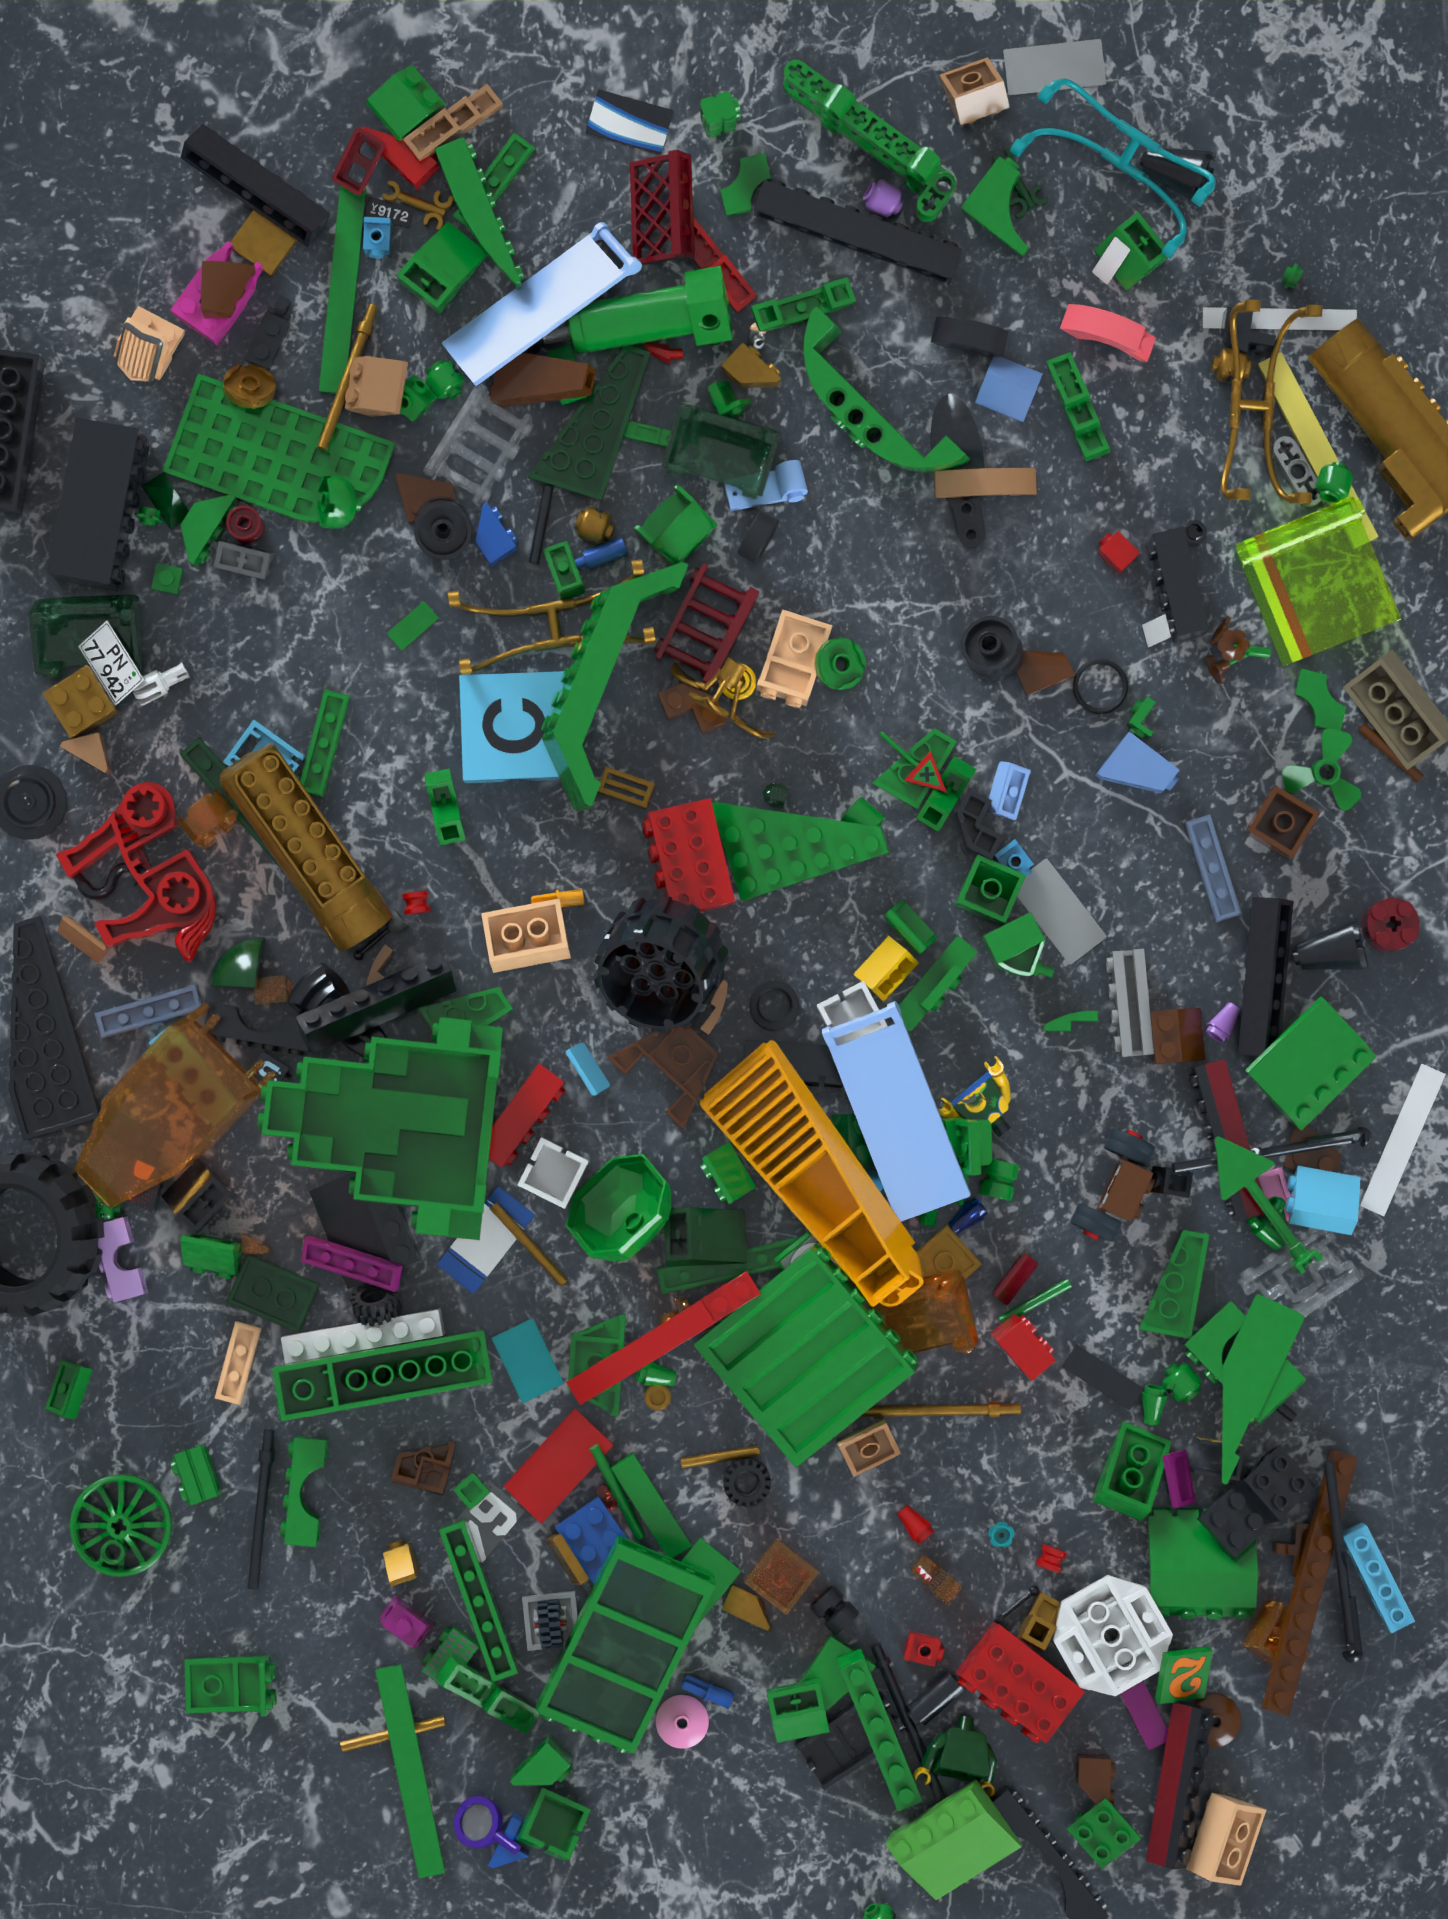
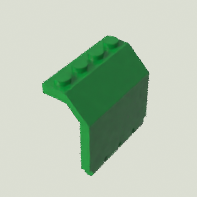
[1147,1508,1258,1620]

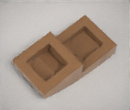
[366,944,395,986]
[700,980,728,1035]

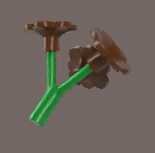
[1205,616,1271,684]

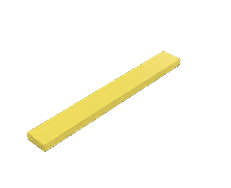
[1257,352,1379,550]

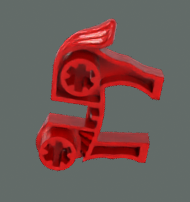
[56,782,216,962]

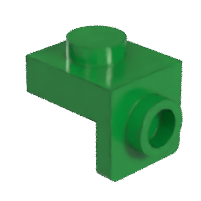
[708,381,752,417]
[1127,696,1156,740]

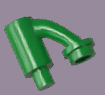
[1247,1196,1287,1250]

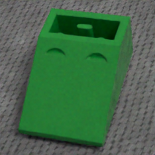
[396,222,487,315]

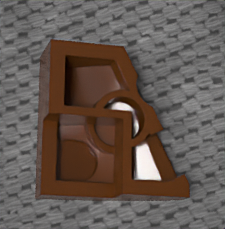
[201,261,256,319]
[1015,650,1075,696]
[391,1442,456,1496]

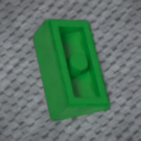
[45,1359,92,1419]

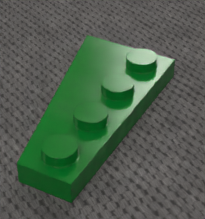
[1139,1230,1209,1339]

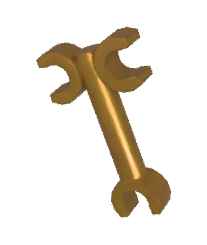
[382,181,454,232]

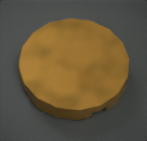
[223,364,276,408]

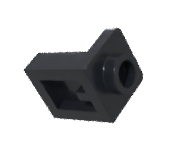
[1150,1166,1193,1198]

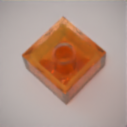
[744,1537,819,1615]

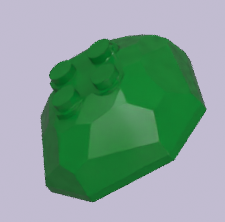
[565,1154,672,1262]

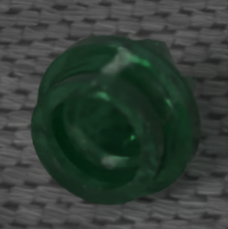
[763,783,789,808]

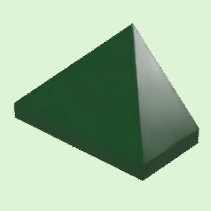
[141,472,189,530]

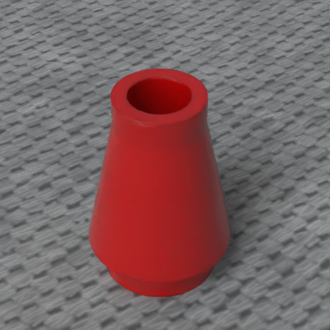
[897,1505,935,1545]

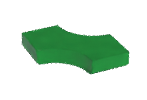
[720,153,771,217]
[1294,669,1347,731]

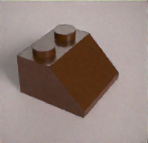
[1150,1008,1205,1065]

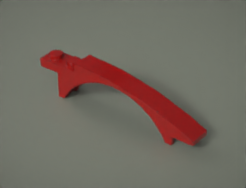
[566,1271,761,1405]

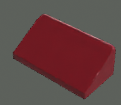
[992,1253,1038,1305]

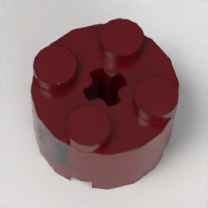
[1361,898,1420,952]

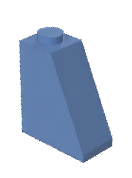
[1095,732,1179,793]

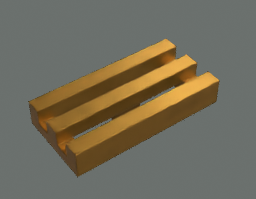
[598,766,655,809]

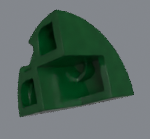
[209,937,265,988]

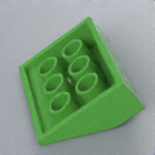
[885,1779,1022,1900]

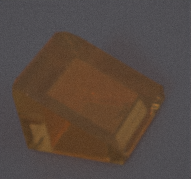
[242,1233,272,1254]

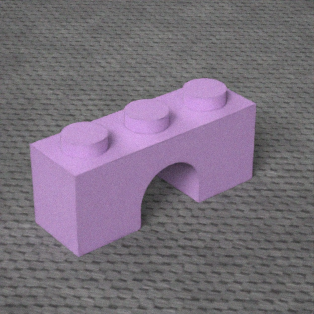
[98,1216,148,1303]

